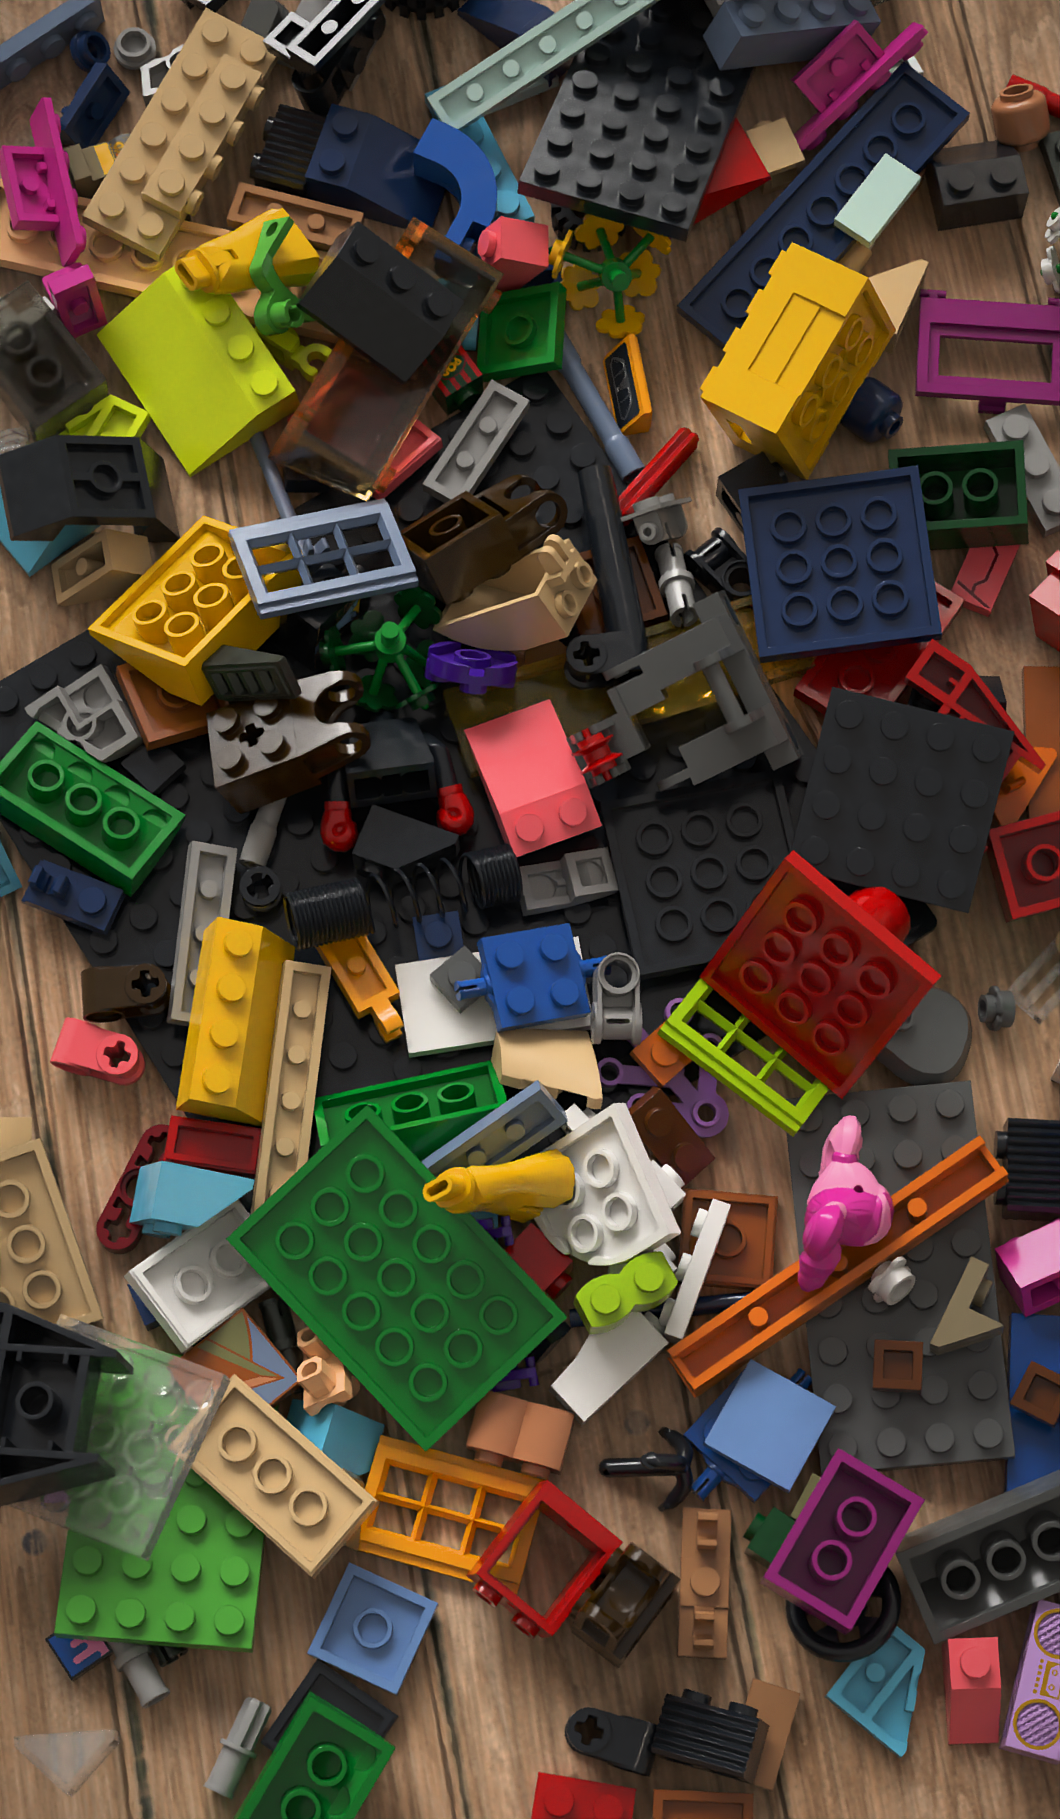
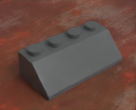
[895,1469,1060,1645]

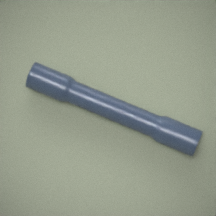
[558,330,645,483]

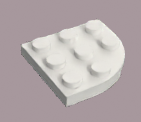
[534,1103,681,1266]

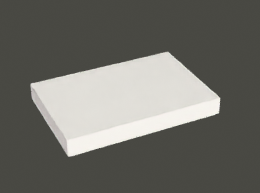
[124,1200,271,1353]

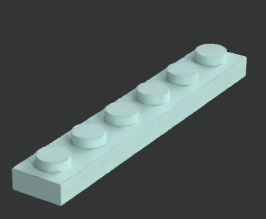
[427,0,659,131]

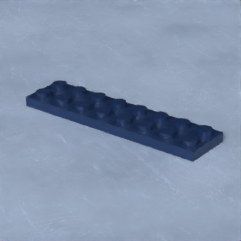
[677,61,970,349]

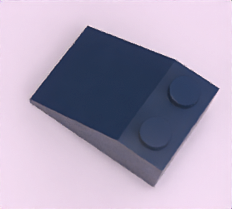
[305,104,447,236]

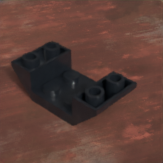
[0,435,180,542]

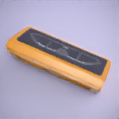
[603,334,652,436]

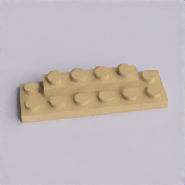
[82,8,279,262]

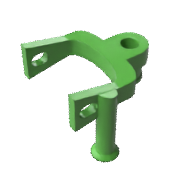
[249,216,315,336]

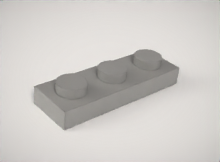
[423,380,530,503]
[983,404,1060,538]

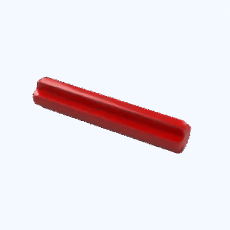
[618,427,699,527]

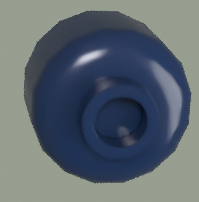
[840,377,903,443]

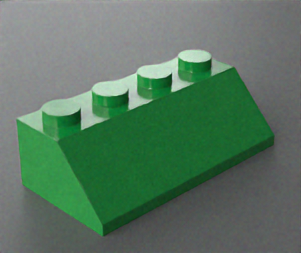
[314,1060,507,1161]

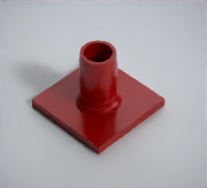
[699,850,942,1099]

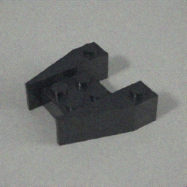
[0,1302,134,1506]

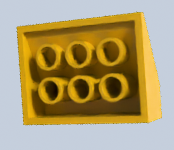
[88,515,309,706]

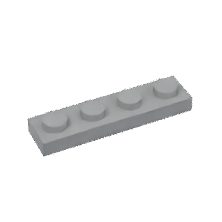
[167,841,237,1026]

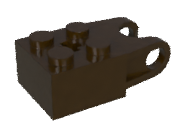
[400,474,568,605]
[206,670,371,814]
[570,1542,681,1669]

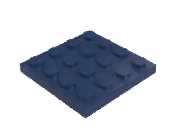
[738,465,942,663]

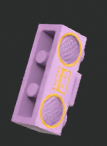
[999,1600,1060,1765]

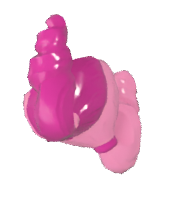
[798,1115,894,1292]

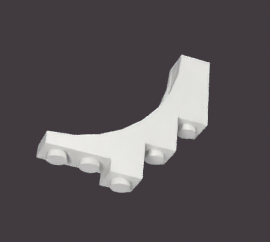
[549,1103,686,1426]

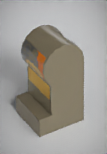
[63,133,131,199]

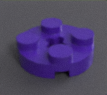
[425,641,518,694]

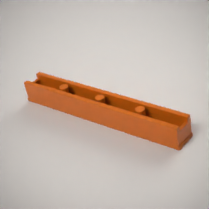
[667,1135,1009,1398]

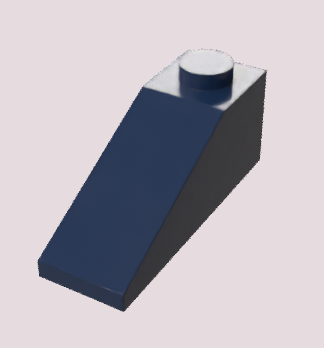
[457,0,574,87]

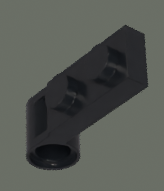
[292,7,386,116]

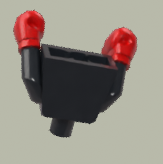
[319,711,474,853]

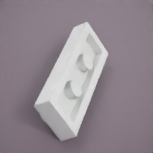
[658,1198,731,1344]

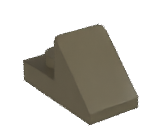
[930,1256,1004,1356]

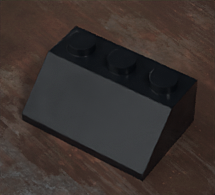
[296,221,465,385]

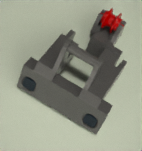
[566,590,804,791]

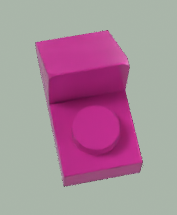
[42,262,108,341]

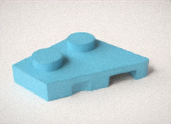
[825,1626,926,1759]

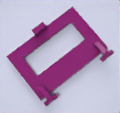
[915,289,1060,414]

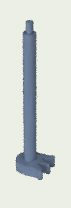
[250,431,330,575]

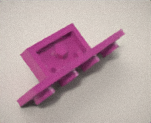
[791,20,928,151]
[0,97,87,267]

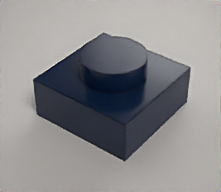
[412,910,464,961]

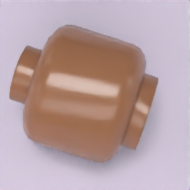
[991,84,1050,152]

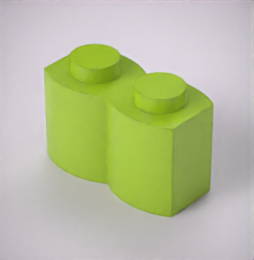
[573,1251,678,1334]

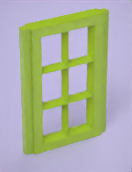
[657,978,829,1137]

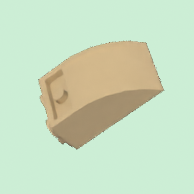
[432,534,598,651]

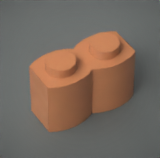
[466,1391,576,1480]

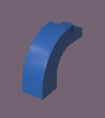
[413,118,498,277]

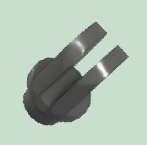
[241,0,289,38]

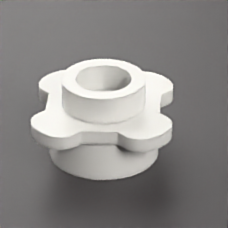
[868,1256,915,1305]

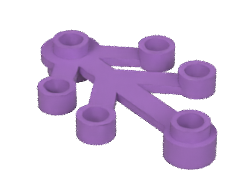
[598,998,729,1138]

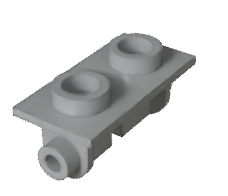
[620,493,692,545]

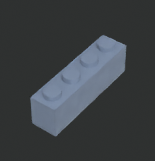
[703,0,881,70]

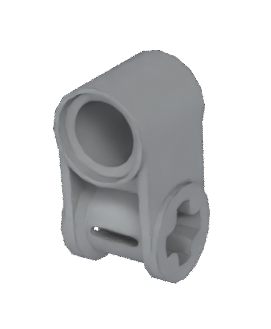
[590,952,642,1045]

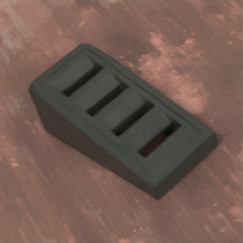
[202,645,302,701]

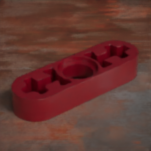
[96,1124,169,1254]

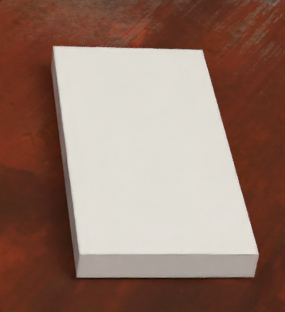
[395,936,591,1058]

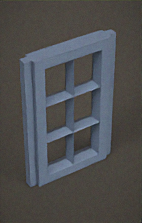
[228,498,419,620]

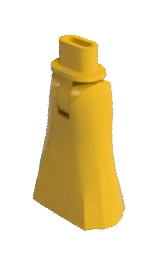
[175,208,319,295]
[423,1149,575,1223]

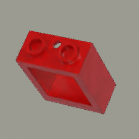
[466,1480,623,1639]

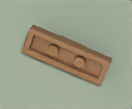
[227,182,365,252]
[677,1508,731,1660]

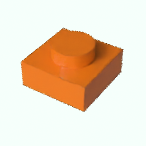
[630,1021,692,1088]

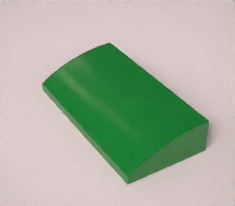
[0,721,186,897]
[233,1691,396,1819]

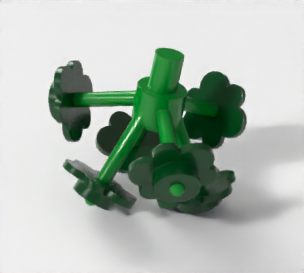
[319,587,443,713]

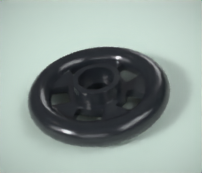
[786,1566,901,1663]

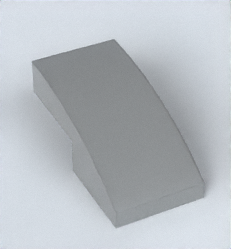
[520,847,618,916]

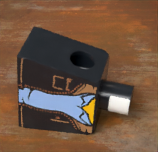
[278,563,367,672]

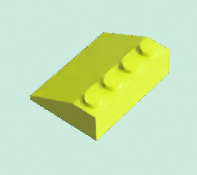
[96,266,301,478]

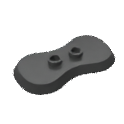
[876,986,972,1086]

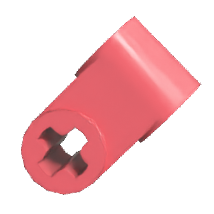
[50,1017,146,1086]

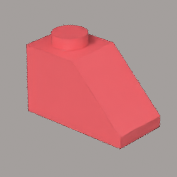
[477,216,549,293]
[941,1637,1001,1745]

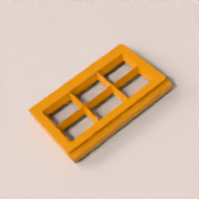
[349,1435,545,1595]

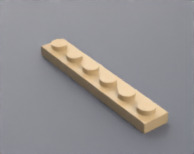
[250,960,332,1215]

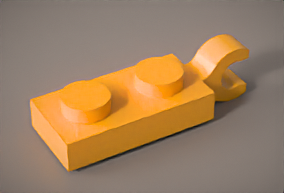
[315,935,404,1044]

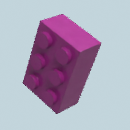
[760,1448,925,1635]

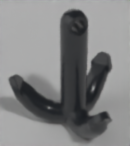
[599,1427,694,1512]

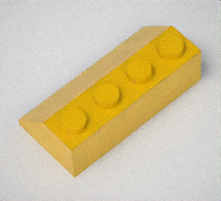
[176,917,295,1127]

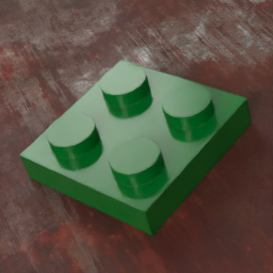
[477,282,567,382]

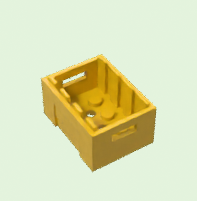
[700,242,896,480]

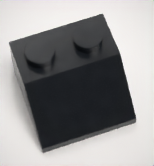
[925,140,1029,231]

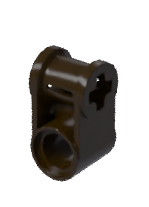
[81,963,171,1023]

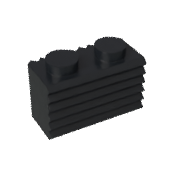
[249,104,327,199]
[993,1118,1060,1222]
[651,1689,769,1784]

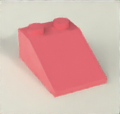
[463,699,602,857]

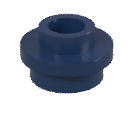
[70,30,111,73]

